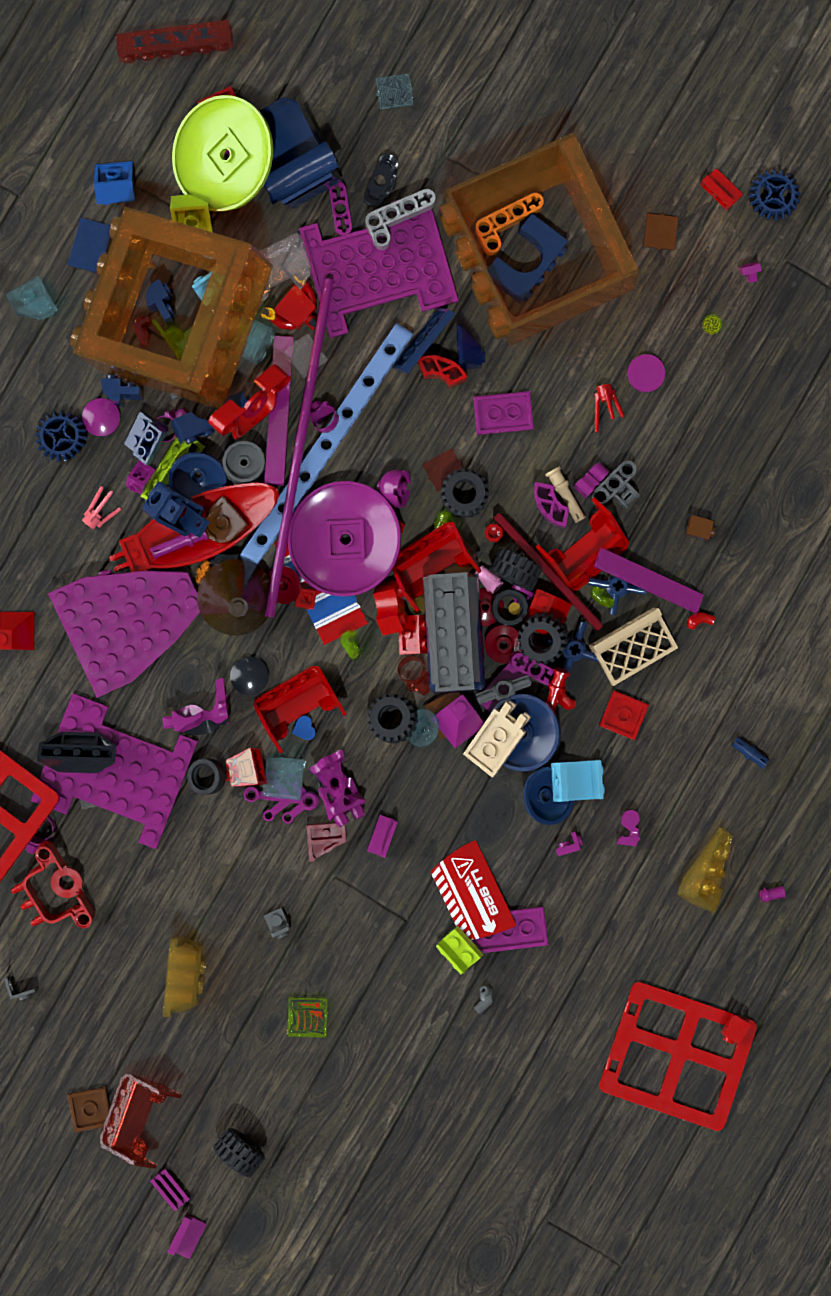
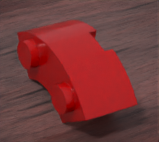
[417,355,467,389]
[373,580,408,636]

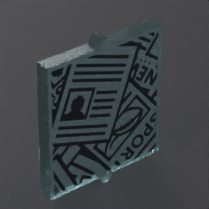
[376,74,413,110]

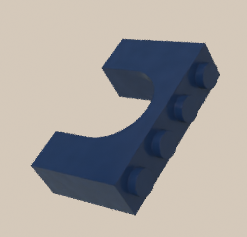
[484,214,568,304]

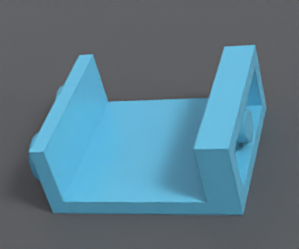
[551,760,605,802]

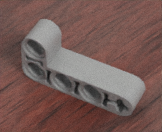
[365,189,436,250]

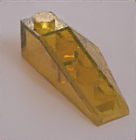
[677,827,732,913]

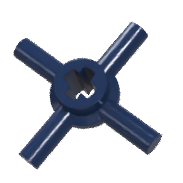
[589,558,646,615]
[546,622,603,678]

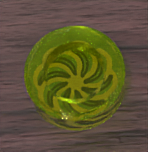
[702,315,722,335]

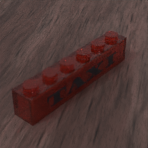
[115,20,233,64]

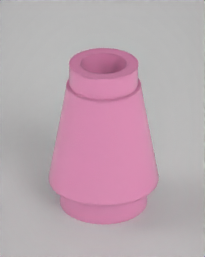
[475,566,503,594]

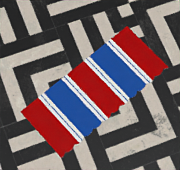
[274,541,368,645]

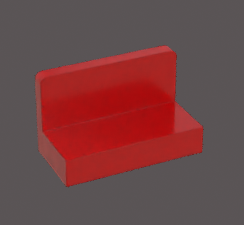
[700,169,743,211]

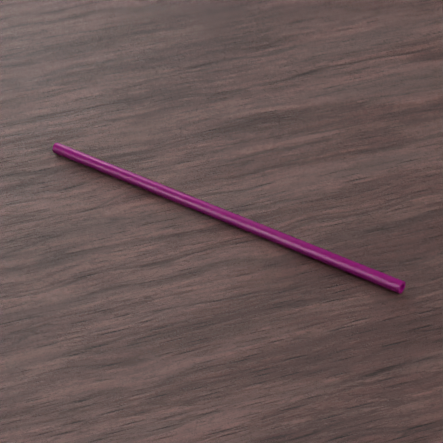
[265,278,334,618]

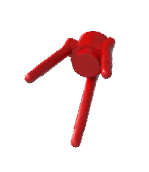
[594,384,624,433]

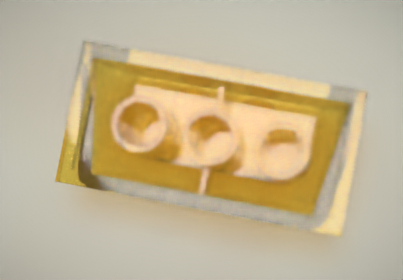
[162,936,206,1017]

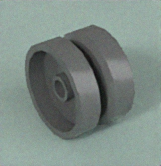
[223,441,265,485]

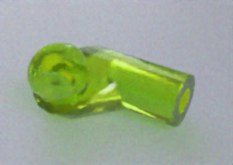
[434,511,452,529]
[590,586,614,608]

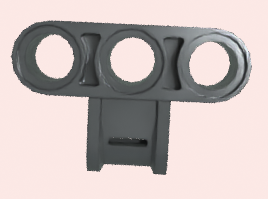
[591,461,640,510]

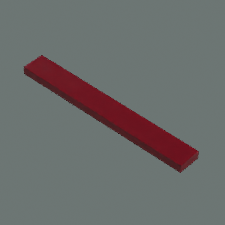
[493,513,603,632]

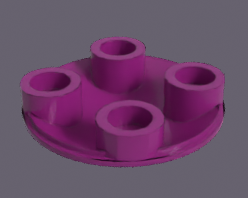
[82,398,120,436]

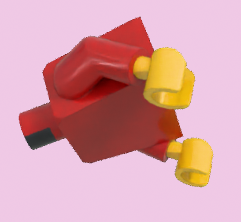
[261,271,317,330]

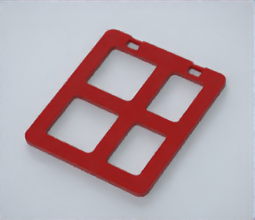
[0,750,60,882]
[599,982,757,1131]

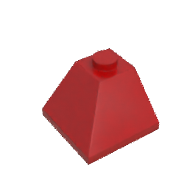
[522,589,572,638]
[0,612,35,650]

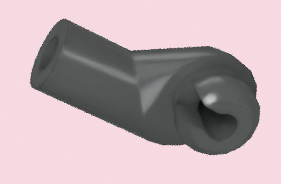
[474,986,493,1015]

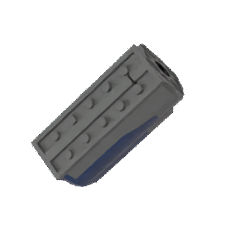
[423,572,485,693]

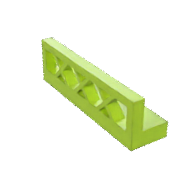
[141,438,205,500]

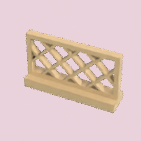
[589,608,678,686]

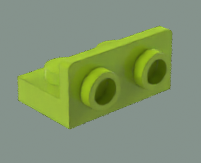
[436,926,483,974]

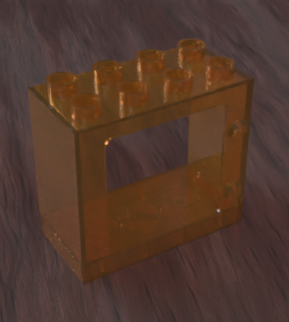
[439,132,639,346]

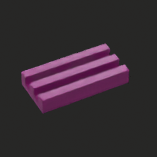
[150,1168,190,1211]

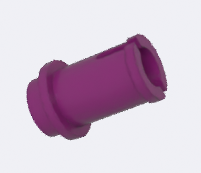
[760,886,785,903]

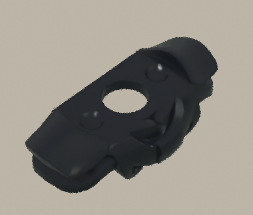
[363,153,398,208]

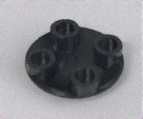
[230,657,268,695]

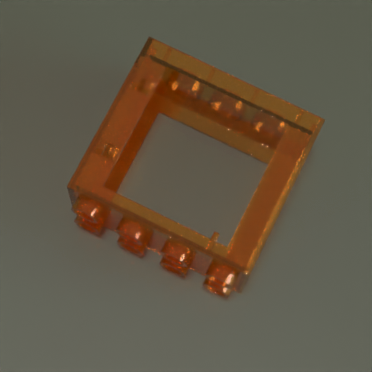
[71,207,273,409]

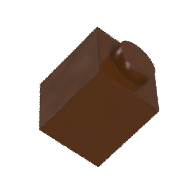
[685,515,716,541]

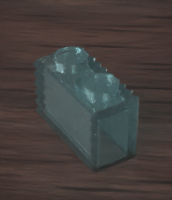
[235,319,275,365]

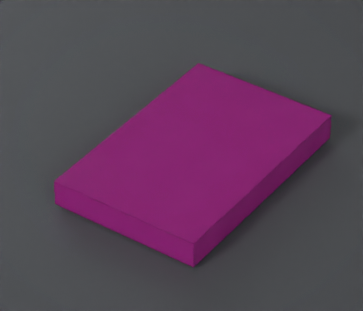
[473,391,534,435]

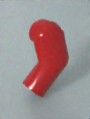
[687,612,715,630]
[558,684,576,710]

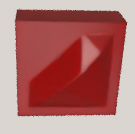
[294,588,317,610]

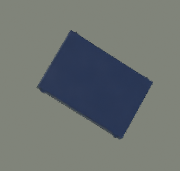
[67,218,114,274]

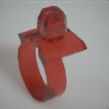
[398,656,430,695]

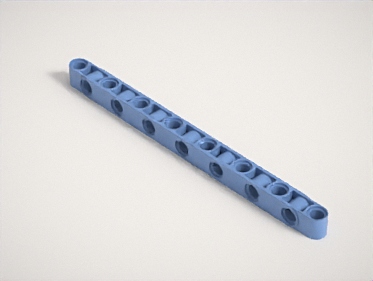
[239,323,413,565]

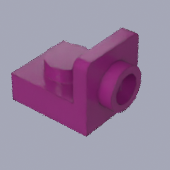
[126,460,156,495]
[555,831,583,856]

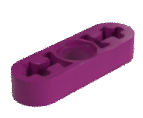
[329,182,352,236]
[509,652,554,686]

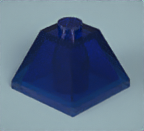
[456,325,485,370]

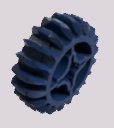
[749,169,801,221]
[35,410,87,462]

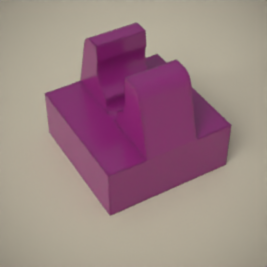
[738,262,762,283]

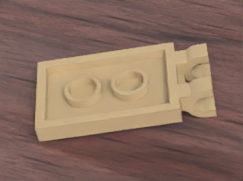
[463,700,532,778]

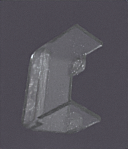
[227,233,312,315]

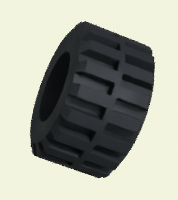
[441,468,489,518]
[489,548,543,591]
[517,612,569,664]
[367,693,418,744]
[213,1128,266,1178]

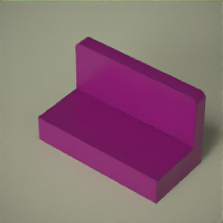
[367,815,398,858]
[167,1213,206,1259]

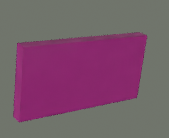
[471,907,548,953]

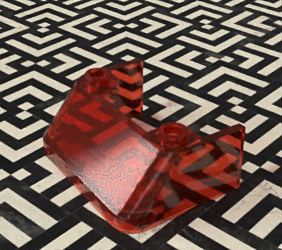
[100,1074,182,1169]

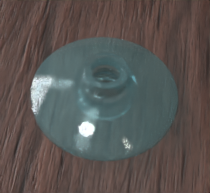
[407,709,439,747]

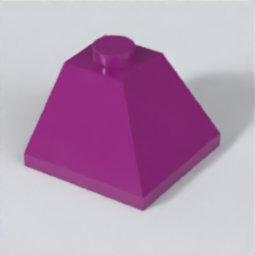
[432,694,484,748]

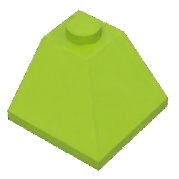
[170,195,214,241]

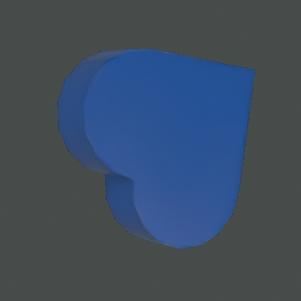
[292,716,316,740]

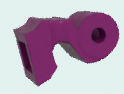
[573,462,610,499]
[616,810,640,846]

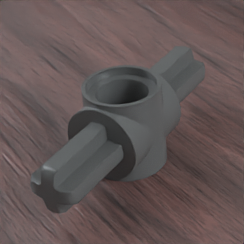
[476,675,531,704]

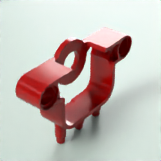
[208,364,291,440]
[11,841,95,928]

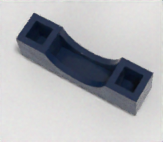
[171,391,247,445]

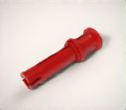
[546,667,570,711]

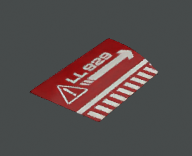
[431,840,516,940]

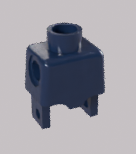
[142,482,210,538]

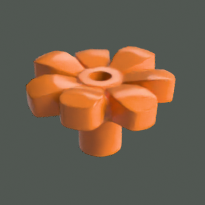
[196,560,211,583]

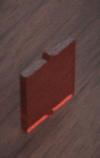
[423,449,462,492]

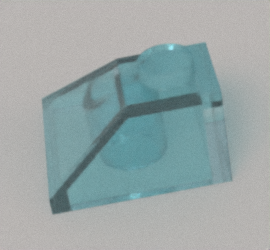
[6,276,58,320]
[262,758,305,801]

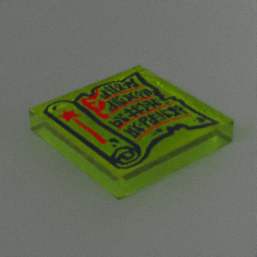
[288,997,327,1038]

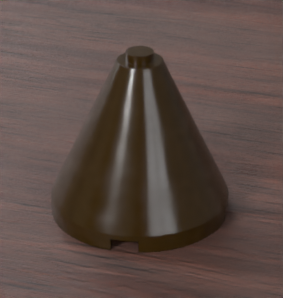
[197,559,271,636]

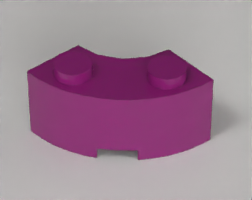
[533,482,569,529]

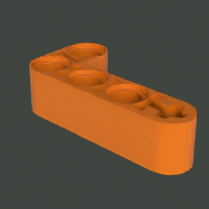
[475,193,544,256]

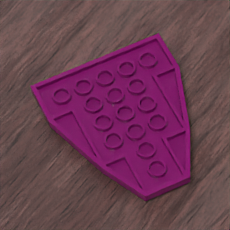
[48,571,200,698]

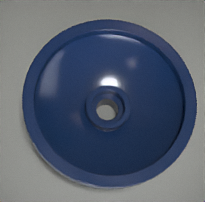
[169,452,226,497]
[523,767,574,825]

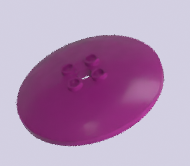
[288,481,401,597]

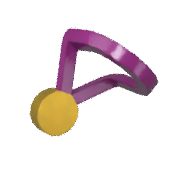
[508,585,534,615]

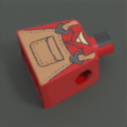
[225,748,268,787]

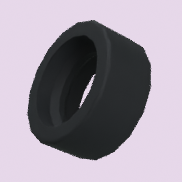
[491,589,528,626]
[187,758,226,795]

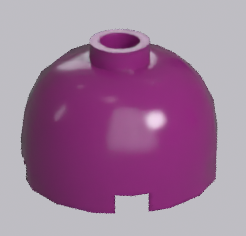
[377,470,411,508]

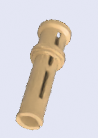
[545,466,586,523]

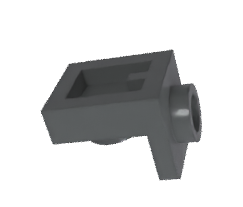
[264,907,291,939]

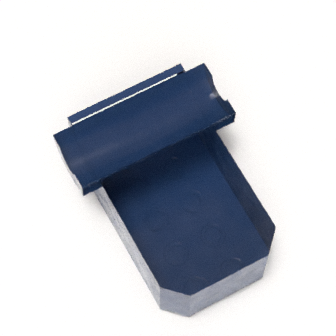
[260,97,342,209]

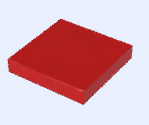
[599,690,649,740]

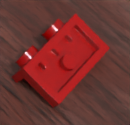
[399,615,427,655]

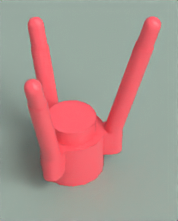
[82,486,121,530]

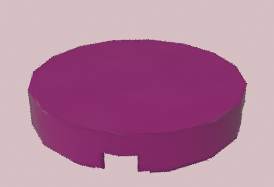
[627,354,665,393]

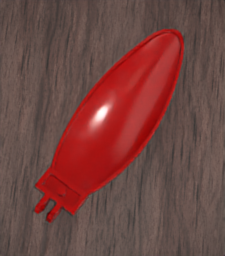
[109,483,279,572]

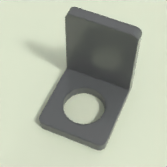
[4,976,38,1000]

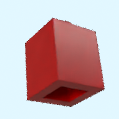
[721,1013,751,1045]

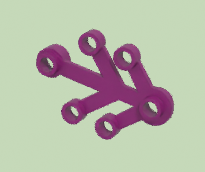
[244,772,319,824]

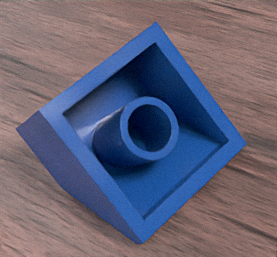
[94,161,135,205]

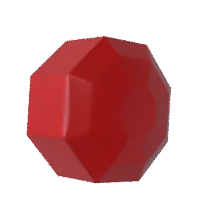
[485,524,503,542]

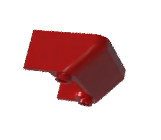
[536,497,629,592]
[392,522,482,612]
[253,666,347,753]

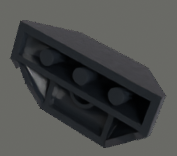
[37,732,117,773]

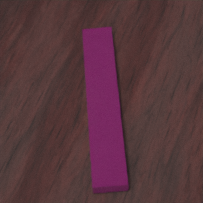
[594,548,704,613]

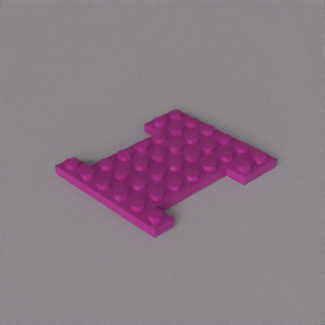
[299,197,458,339]
[31,693,198,849]

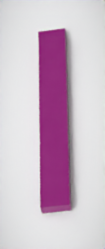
[264,336,294,486]

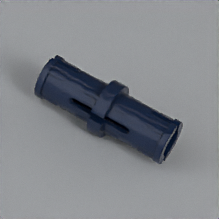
[731,736,770,769]

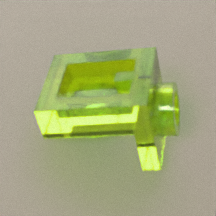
[339,630,360,661]

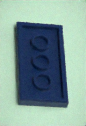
[392,308,455,374]

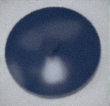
[487,694,561,771]

